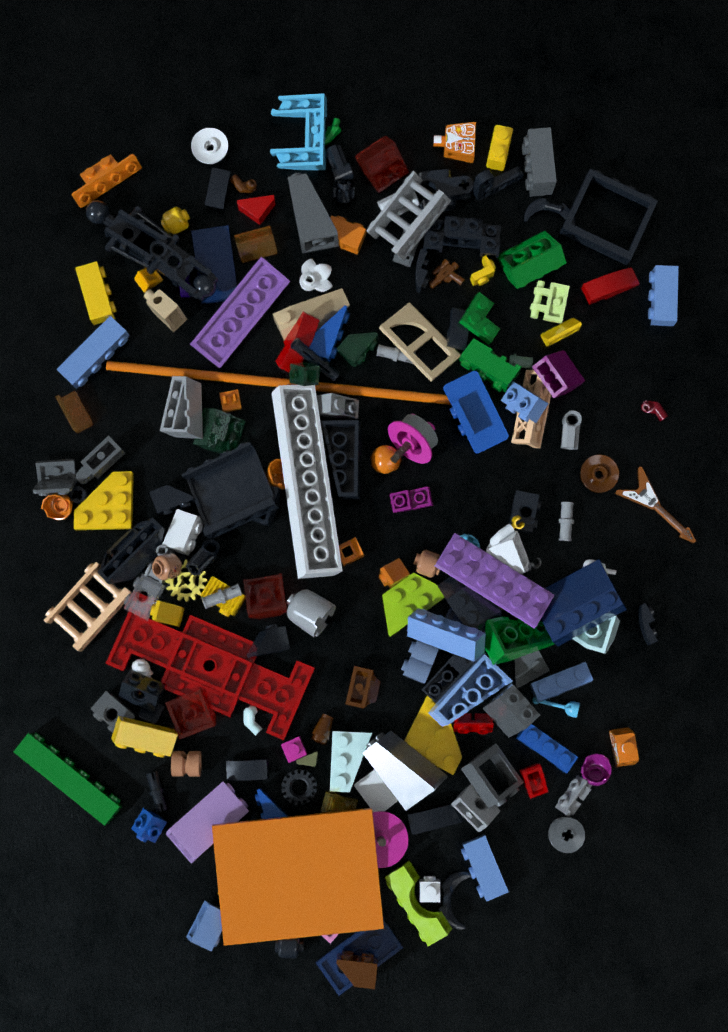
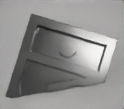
[514,650,550,689]

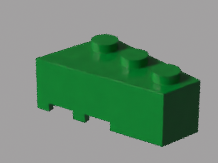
[459,338,521,393]

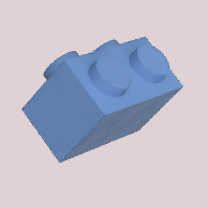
[501,381,549,423]
[186,901,222,951]

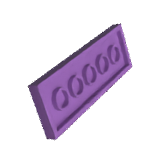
[190,257,290,368]
[434,533,554,628]

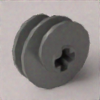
[548,817,585,853]

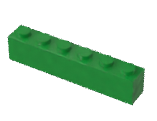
[13,732,123,826]

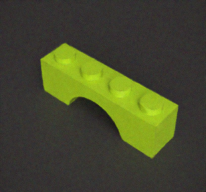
[385,861,452,946]

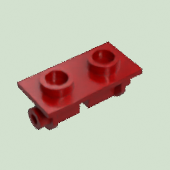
[453,713,494,734]

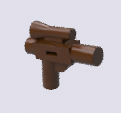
[428,259,465,289]

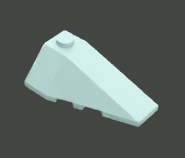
[573,616,620,654]

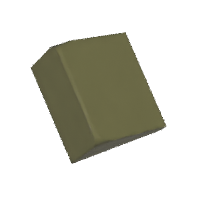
[296,751,318,767]

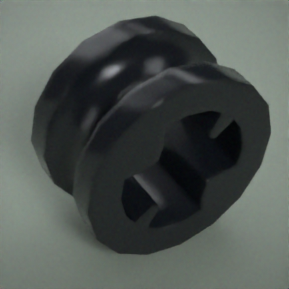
[69,486,88,504]

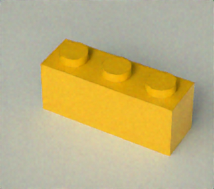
[75,261,117,325]
[111,716,178,758]

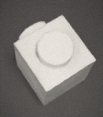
[419,876,440,902]

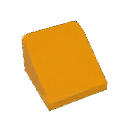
[134,268,163,293]

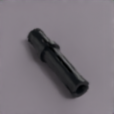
[290,338,340,381]

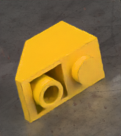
[150,600,185,627]

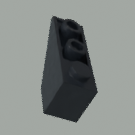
[422,654,474,703]

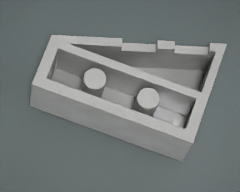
[160,376,203,439]

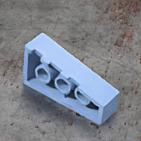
[428,654,512,726]

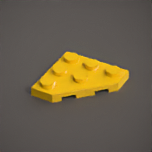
[74,471,133,530]
[404,696,462,775]

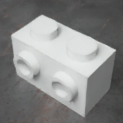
[162,509,203,556]

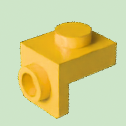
[470,255,496,286]

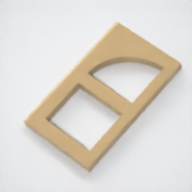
[379,302,461,382]

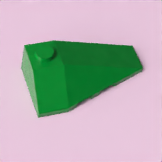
[485,616,555,665]

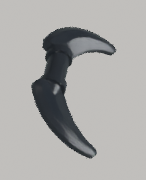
[524,198,576,225]
[438,872,472,929]

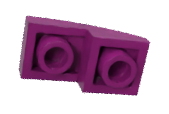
[390,487,433,513]

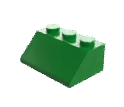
[497,231,566,289]

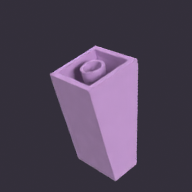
[166,782,249,864]

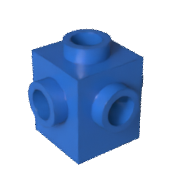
[131,808,167,843]

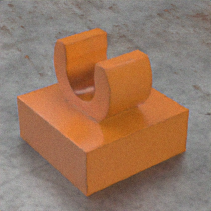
[219,389,242,413]

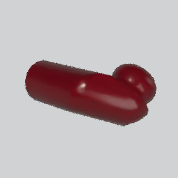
[641,401,668,422]

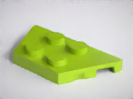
[382,573,445,637]

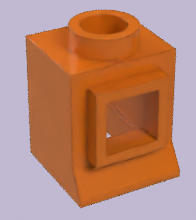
[339,537,364,566]

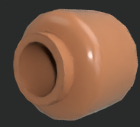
[413,550,440,578]
[152,553,182,580]

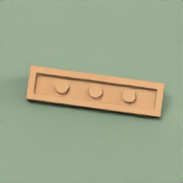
[511,370,551,448]

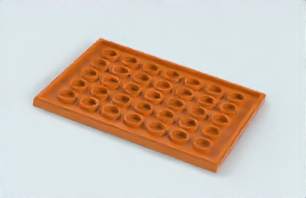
[212,808,384,946]

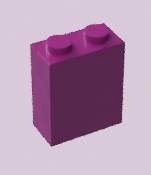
[532,350,585,398]

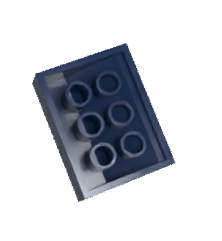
[541,559,627,646]

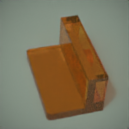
[234,226,277,263]
[56,391,94,433]

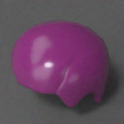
[581,753,612,786]

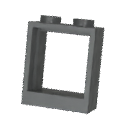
[461,744,524,808]

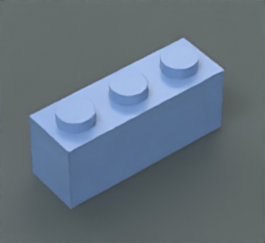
[648,265,678,326]
[529,662,593,703]
[461,834,508,901]

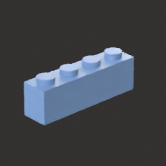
[57,316,129,389]
[407,608,486,662]

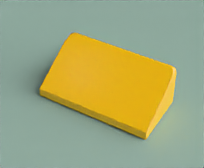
[541,318,582,347]

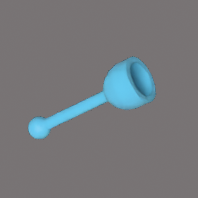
[532,697,580,718]

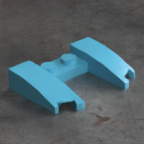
[270,94,327,170]

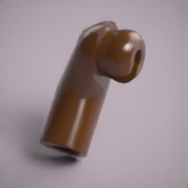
[230,174,257,193]

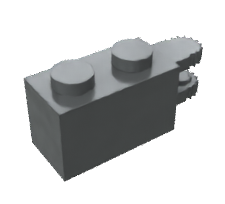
[75,436,125,484]

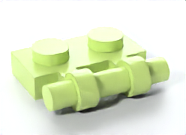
[530,281,570,324]

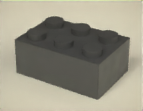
[522,127,556,197]

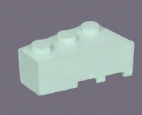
[330,731,372,792]

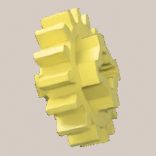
[165,560,208,602]

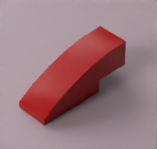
[582,267,639,305]
[276,311,320,375]

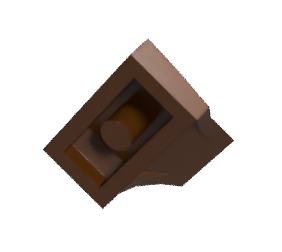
[346,666,381,709]

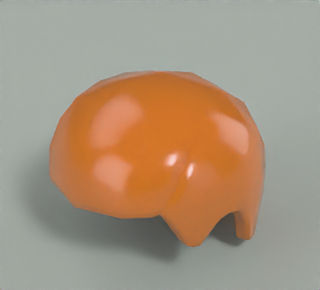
[370,445,401,474]
[266,459,285,490]
[41,492,73,520]

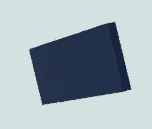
[191,225,237,304]
[316,919,403,996]

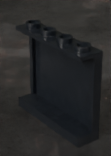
[181,442,280,539]

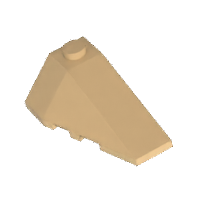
[273,288,350,340]

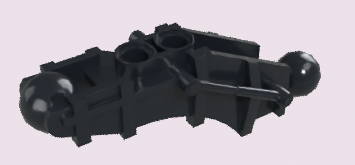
[86,200,218,301]

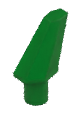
[325,118,341,146]

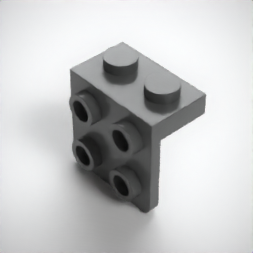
[33,459,77,496]

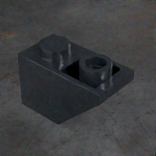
[149,485,195,517]

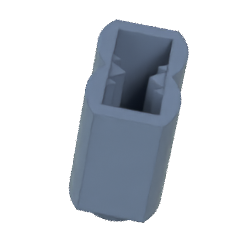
[401,640,439,684]

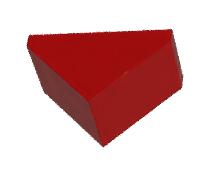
[237,195,276,225]
[519,763,548,799]

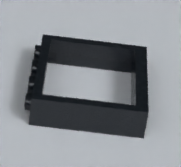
[559,169,658,265]

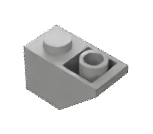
[317,393,359,419]

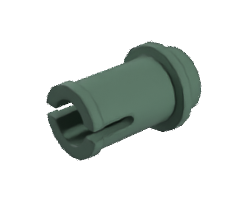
[509,354,533,369]

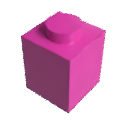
[281,736,307,763]

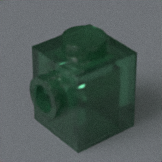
[289,362,319,386]

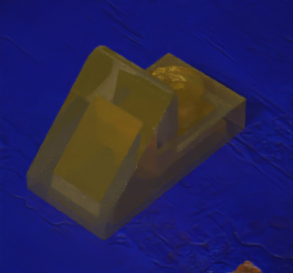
[321,792,358,813]

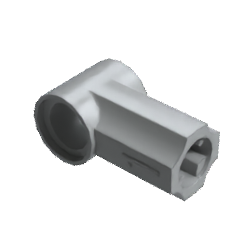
[561,410,582,450]

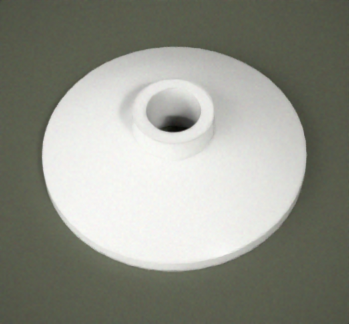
[191,128,228,164]

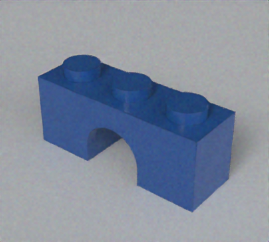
[516,724,578,773]

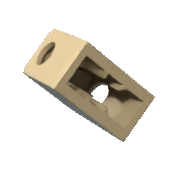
[144,289,187,332]

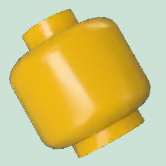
[161,207,190,234]

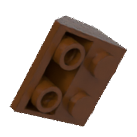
[336,950,378,989]

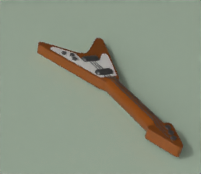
[615,467,696,543]

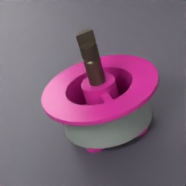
[388,414,438,464]

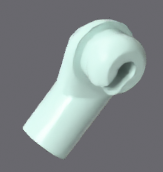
[244,705,262,736]

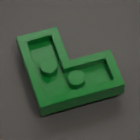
[459,292,500,345]

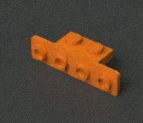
[72,154,142,208]

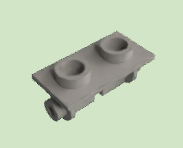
[555,775,592,817]

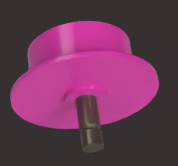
[372,811,408,868]

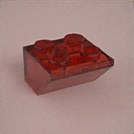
[355,136,409,192]

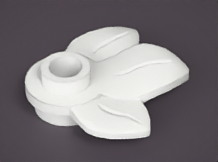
[299,259,332,292]

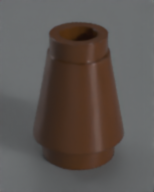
[311,714,333,745]

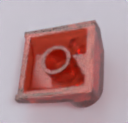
[243,573,287,619]
[166,689,217,739]

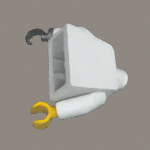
[486,515,542,574]

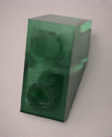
[337,332,379,367]

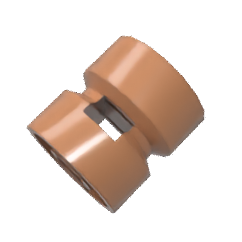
[171,751,202,777]

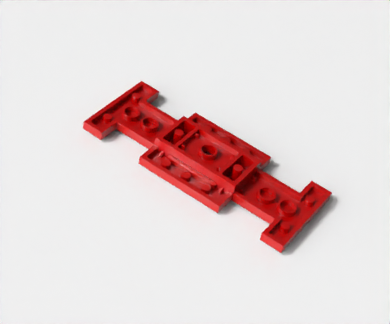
[106,592,315,740]

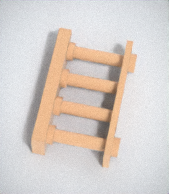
[44,562,133,652]

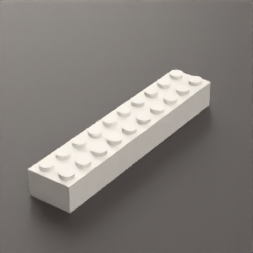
[272,384,342,579]

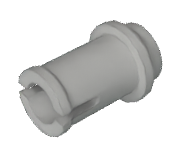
[156,545,175,556]

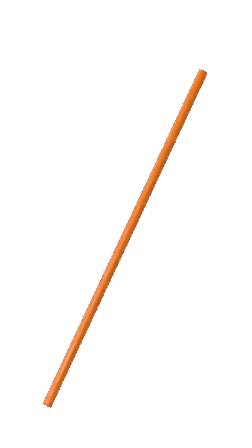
[106,361,451,405]

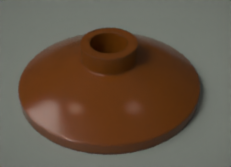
[580,455,619,493]

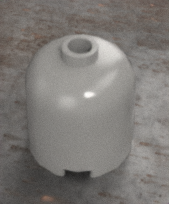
[287,589,336,637]

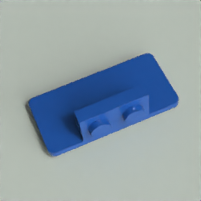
[443,371,509,453]

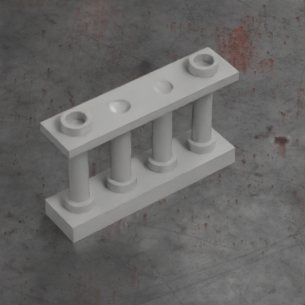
[366,171,451,261]

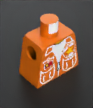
[433,122,476,163]
[609,727,639,767]

